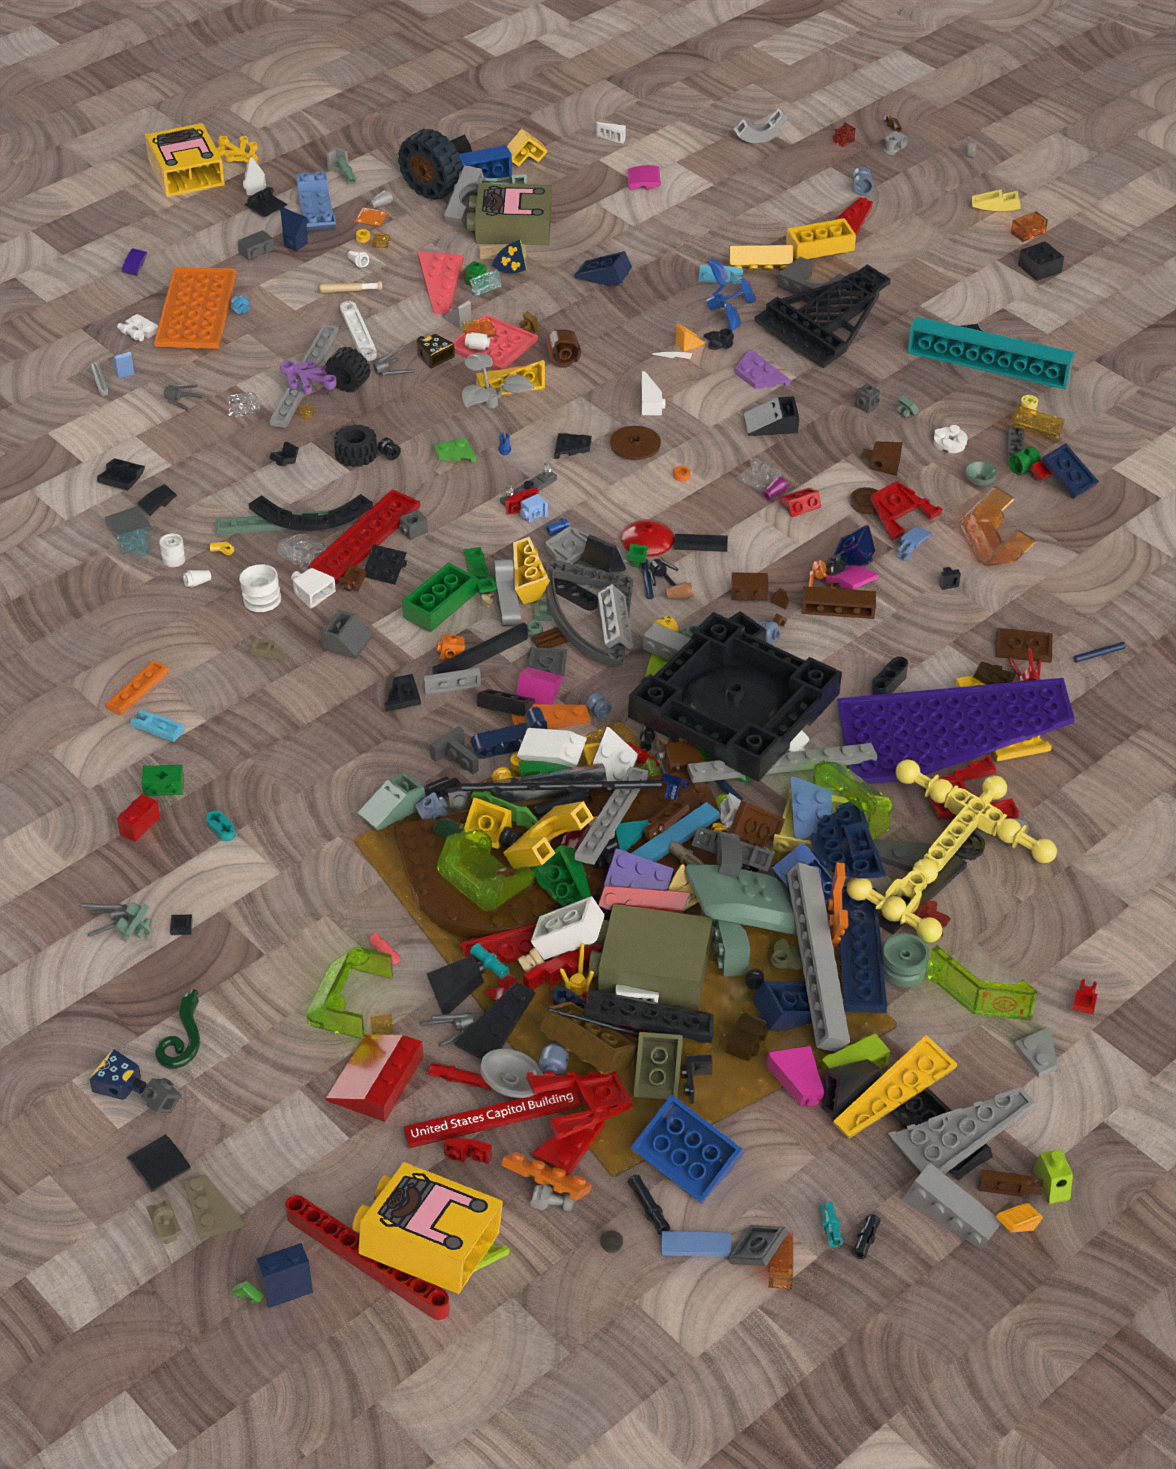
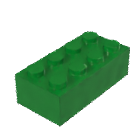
[402,562,477,632]

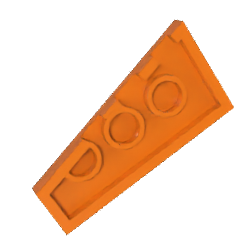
[509,704,590,729]
[501,1152,592,1201]

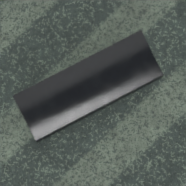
[890,1087,993,1180]

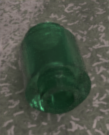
[434,818,465,843]

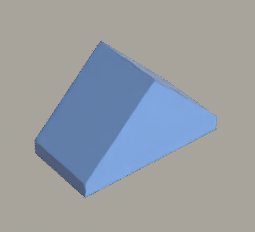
[111,352,134,378]

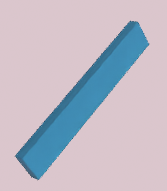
[631,802,720,862]

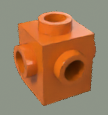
[436,634,465,661]

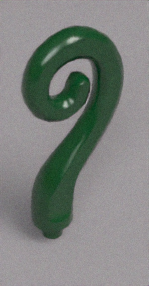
[155,989,200,1069]

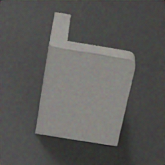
[327,147,348,173]

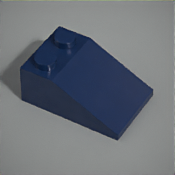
[574,251,632,286]
[752,981,812,1031]

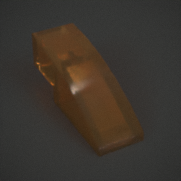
[768,1232,793,1289]

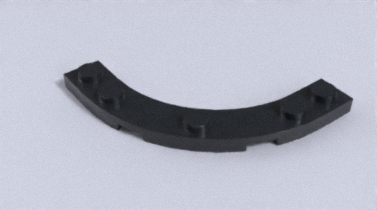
[249,494,373,531]

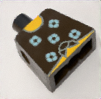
[417,334,455,369]

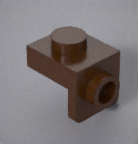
[338,565,367,591]

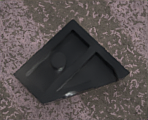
[554,433,592,459]
[384,674,421,712]

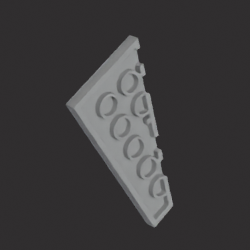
[888,1087,1036,1174]

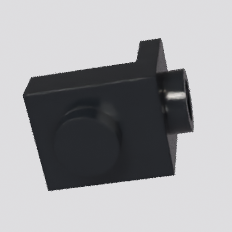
[270,442,299,466]

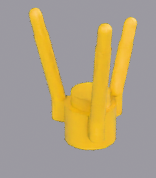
[560,943,594,995]

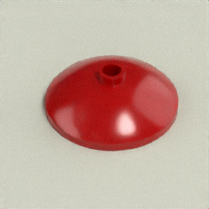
[621,519,674,557]

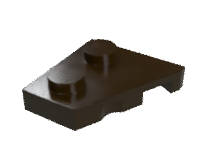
[973,662,1018,685]

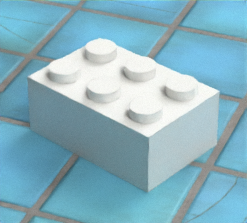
[531,896,605,960]

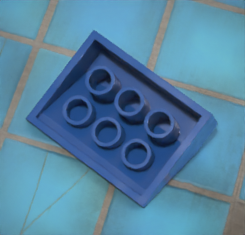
[631,1094,745,1203]

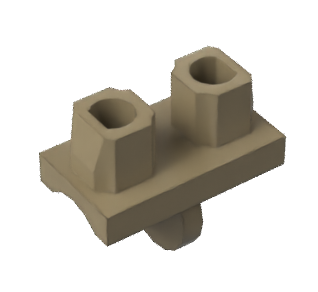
[147,1199,182,1244]

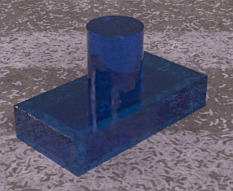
[661,773,691,800]

